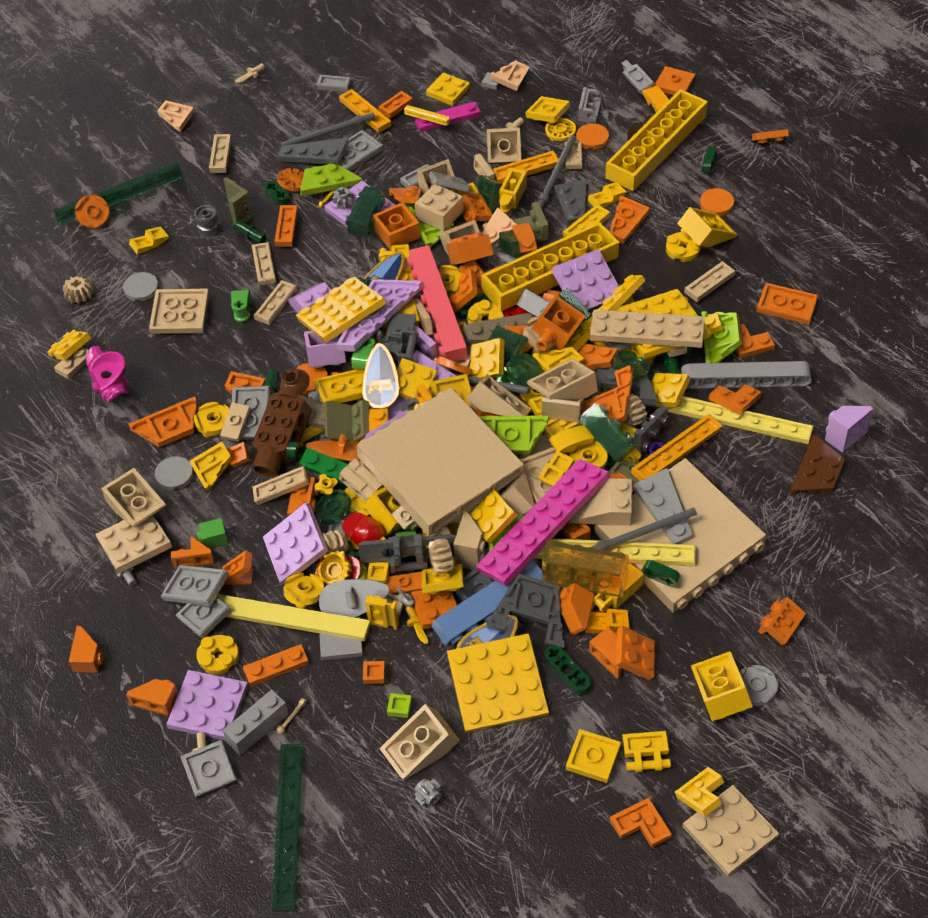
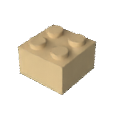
[415,184,464,231]

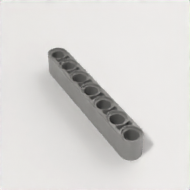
[681,361,812,389]

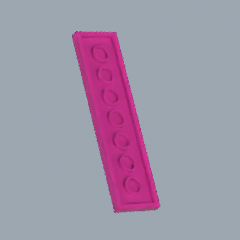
[476,459,611,586]

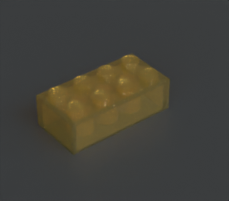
[542,540,629,598]

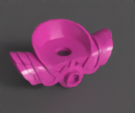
[86,346,130,403]

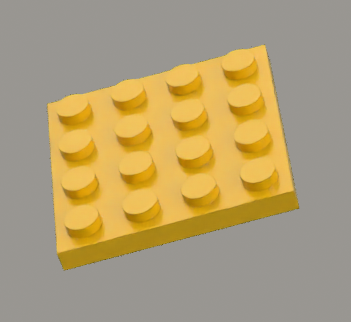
[296,277,386,343]
[617,289,711,359]
[447,634,549,733]

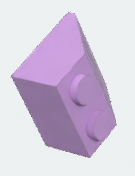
[288,282,331,313]
[825,406,873,453]

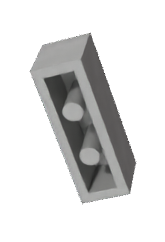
[223,690,289,756]

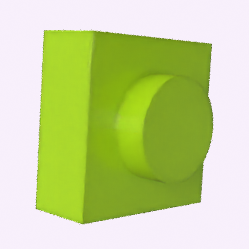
[387,693,412,718]

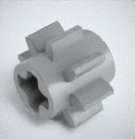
[332,187,354,209]
[414,779,441,806]

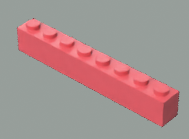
[407,246,467,362]

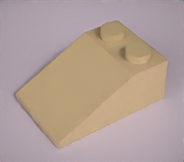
[527,358,598,399]
[467,374,531,416]
[101,468,166,527]
[570,478,632,526]
[380,704,460,780]

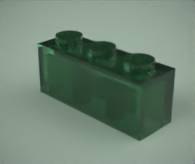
[345,186,385,237]
[578,403,637,462]

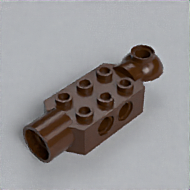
[252,369,312,478]

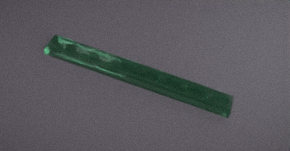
[53,162,183,225]
[272,744,303,912]

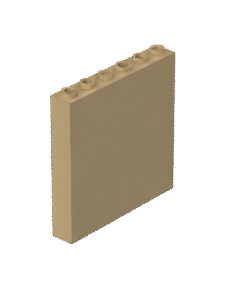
[357,387,524,536]
[594,458,766,613]

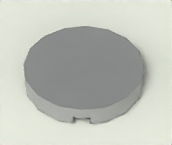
[123,272,159,302]
[155,456,193,491]
[739,665,778,706]

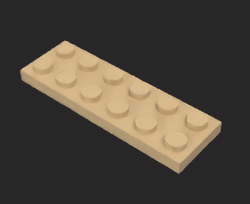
[590,310,704,348]

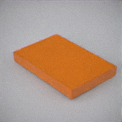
[756,283,818,325]

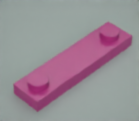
[414,102,481,133]

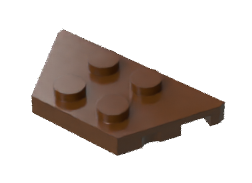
[789,434,845,495]

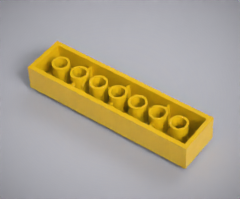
[605,89,708,191]
[482,222,619,311]

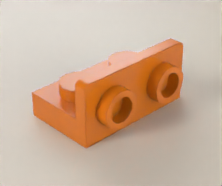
[462,193,492,222]
[287,477,319,516]
[758,597,806,645]

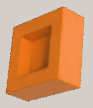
[227,442,251,468]
[363,661,385,684]

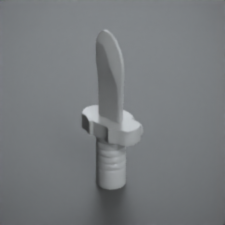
[117,567,136,586]
[397,588,415,607]

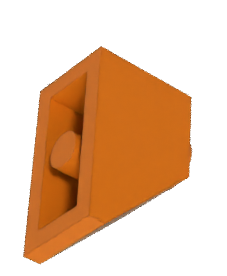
[511,223,537,258]
[560,583,594,635]
[69,626,103,673]
[589,627,621,679]
[126,679,178,716]

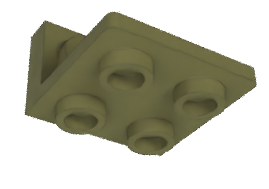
[223,177,253,225]
[510,202,548,247]
[324,400,369,442]

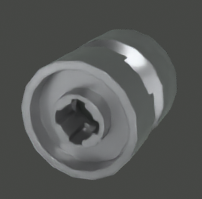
[194,205,220,238]

